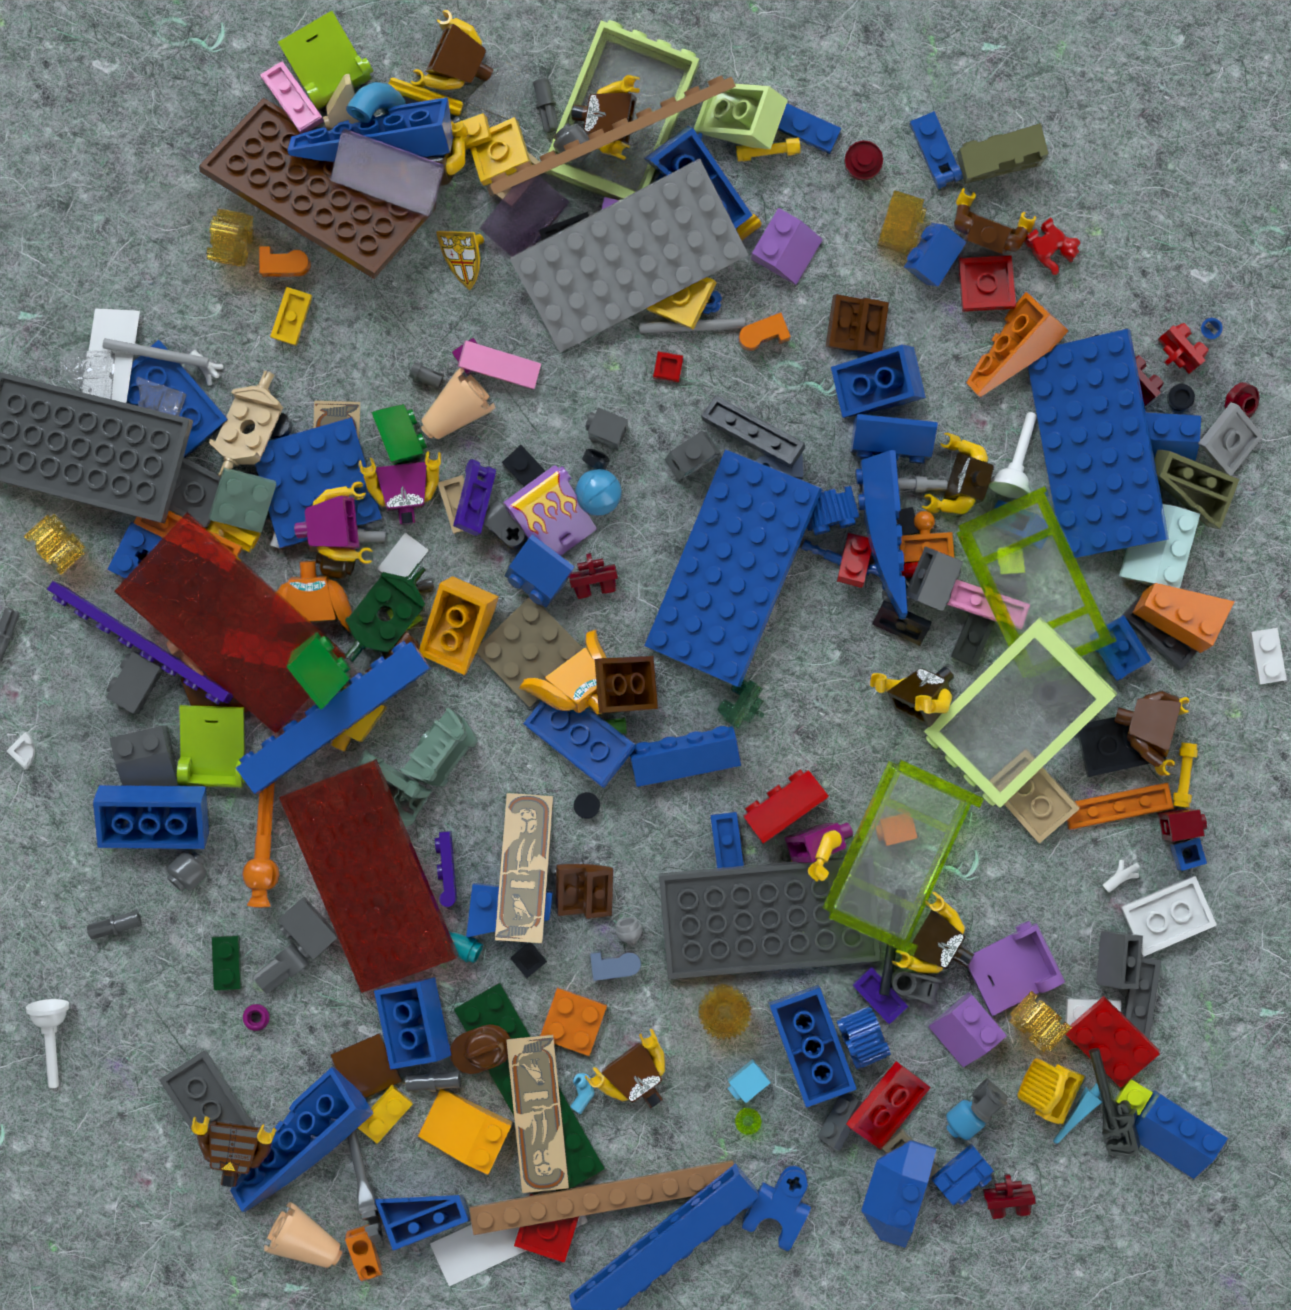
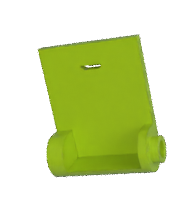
[278,11,374,110]
[177,705,246,788]

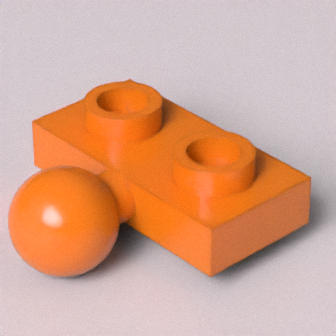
[899,511,954,563]

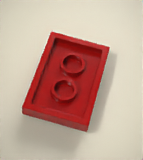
[1064,996,1160,1088]
[846,1061,931,1150]

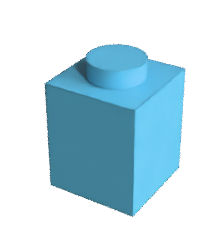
[728,1059,770,1103]

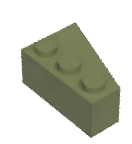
[957,123,1049,184]

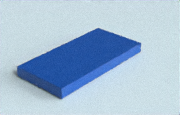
[523,701,637,788]

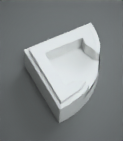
[7,732,35,770]

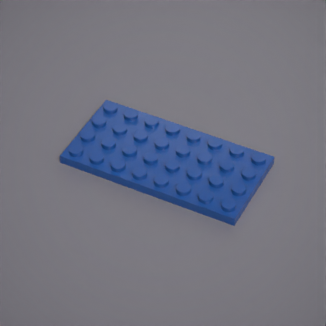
[1028,329,1169,560]
[644,449,822,687]

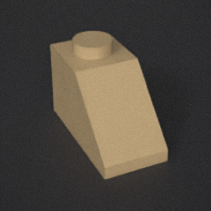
[323,74,360,131]

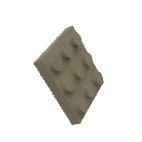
[476,598,583,707]

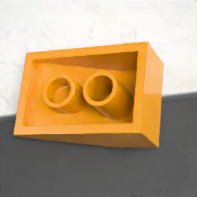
[419,576,499,675]
[418,1089,513,1175]

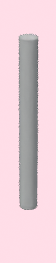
[639,318,745,333]
[102,338,209,368]

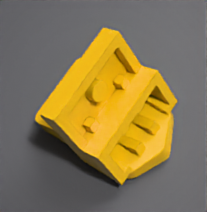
[1017,1058,1085,1124]

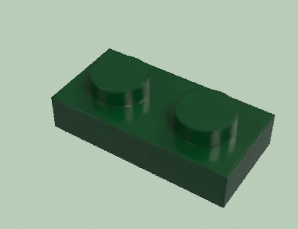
[212,935,242,990]

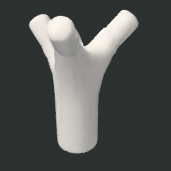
[190,350,223,386]
[1103,860,1139,893]

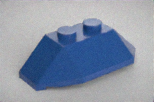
[861,1140,936,1248]

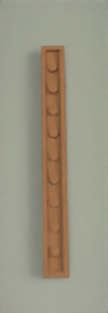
[487,75,736,196]
[469,1160,734,1235]

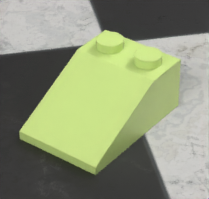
[694,84,788,149]

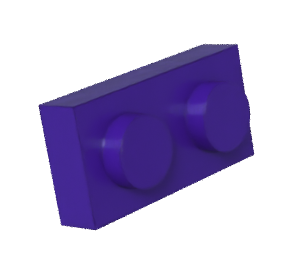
[852,967,908,1024]

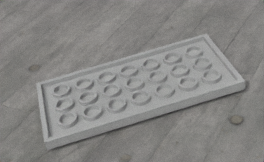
[510,159,749,352]

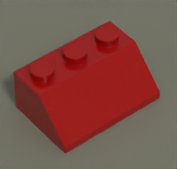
[743,769,829,844]

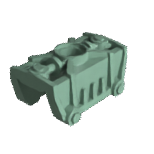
[400,707,478,788]
[344,750,432,829]

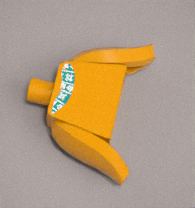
[519,629,607,715]

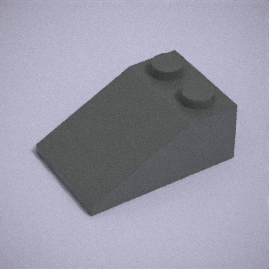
[109,726,180,786]

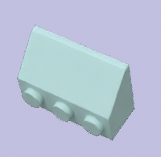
[1119,504,1200,588]

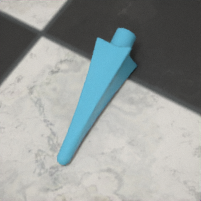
[1054,1083,1102,1144]

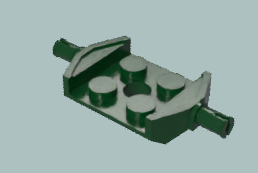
[344,563,426,663]

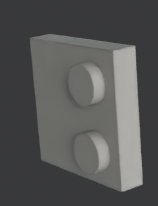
[1198,402,1263,476]

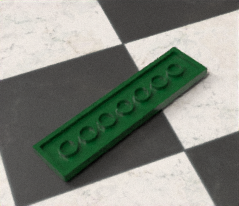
[454,982,605,1191]

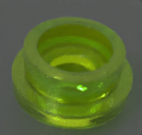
[735,1108,762,1135]

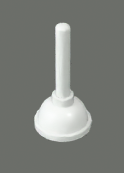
[989,412,1037,499]
[25,999,69,1089]

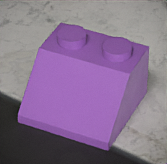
[751,208,823,285]
[928,992,1007,1067]

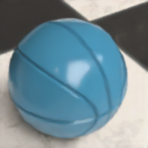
[575,469,622,516]

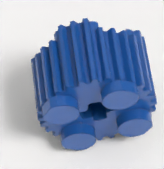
[807,486,859,536]
[836,1007,891,1070]

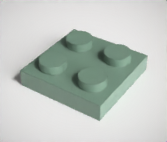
[209,467,277,533]

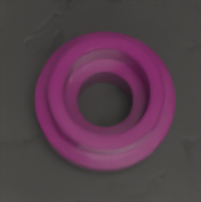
[243,1004,270,1031]

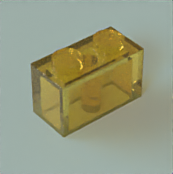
[877,190,927,255]

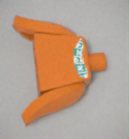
[263,561,352,638]

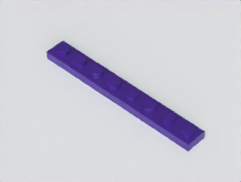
[47,580,234,705]

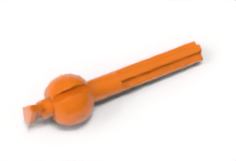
[242,782,280,908]

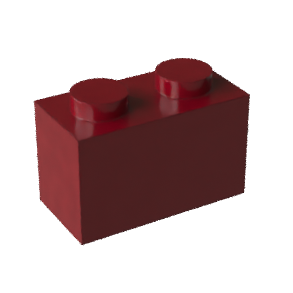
[1158,808,1207,841]

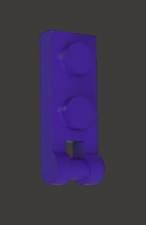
[453,459,496,536]
[435,831,457,907]

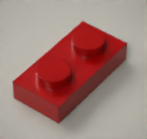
[837,533,871,588]

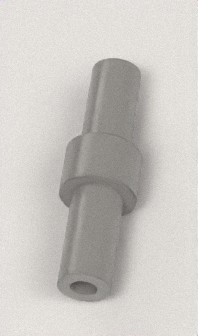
[898,476,947,493]
[357,529,385,545]

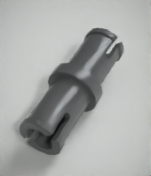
[405,1071,461,1092]

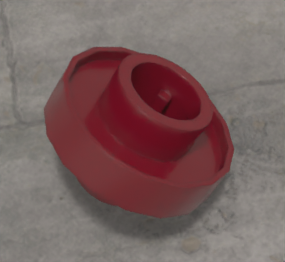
[844,140,883,181]
[1224,382,1260,418]

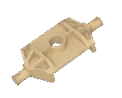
[209,371,283,478]

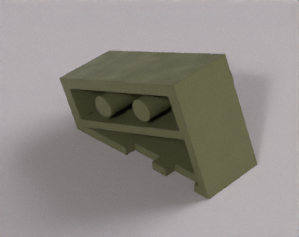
[1154,450,1240,529]

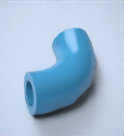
[346,82,406,123]

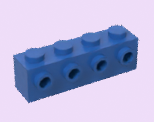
[630,726,741,787]

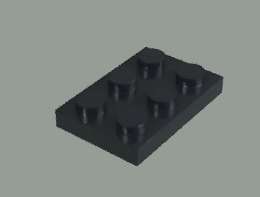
[1077,716,1167,777]

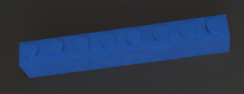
[236,641,432,794]
[569,1163,759,1310]

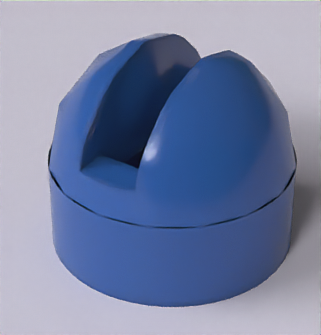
[1201,318,1223,339]

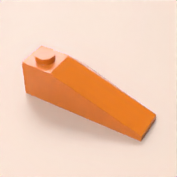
[966,292,1069,397]

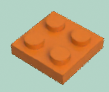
[540,987,607,1056]

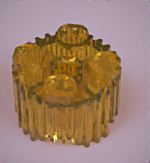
[206,209,254,267]
[24,513,85,575]
[698,983,752,1040]
[1008,990,1072,1052]

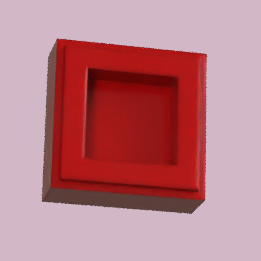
[653,351,684,383]

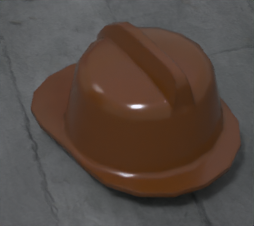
[450,1024,511,1074]

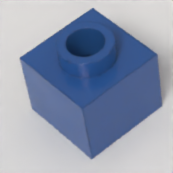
[1170,837,1207,871]

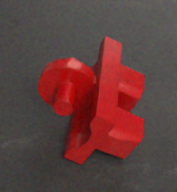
[1158,323,1209,374]

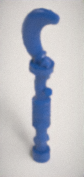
[801,540,885,590]

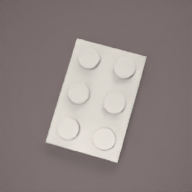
[1120,876,1216,957]

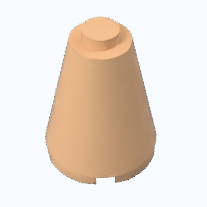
[421,368,495,439]
[264,1202,342,1268]

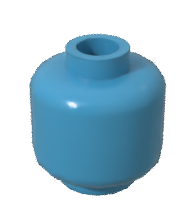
[946,1100,986,1140]

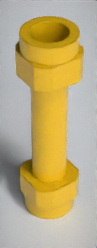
[736,138,801,162]
[1173,742,1198,808]

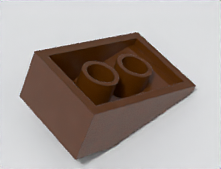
[594,656,658,713]

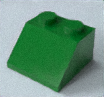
[371,404,428,465]

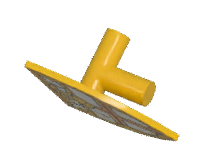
[436,231,484,290]

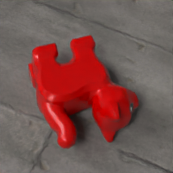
[1024,217,1081,275]

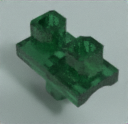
[717,680,765,729]

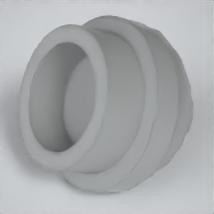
[616,917,643,946]

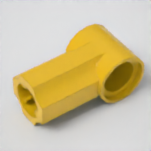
[207,520,261,553]

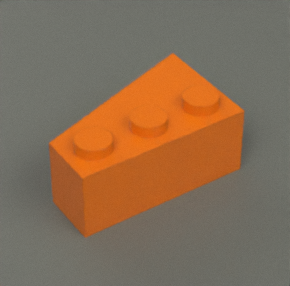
[1133,583,1235,653]

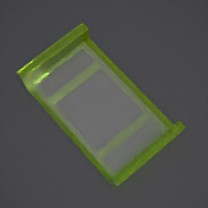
[956,486,1117,679]
[822,759,984,956]

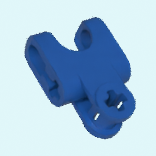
[742,1165,811,1251]

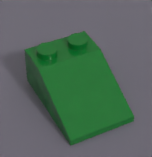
[287,632,351,710]

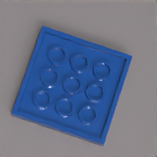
[126,340,228,458]
[255,417,382,549]

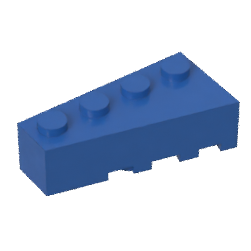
[643,127,753,228]

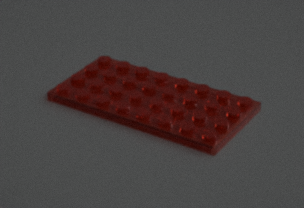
[114,512,346,734]
[279,759,459,993]

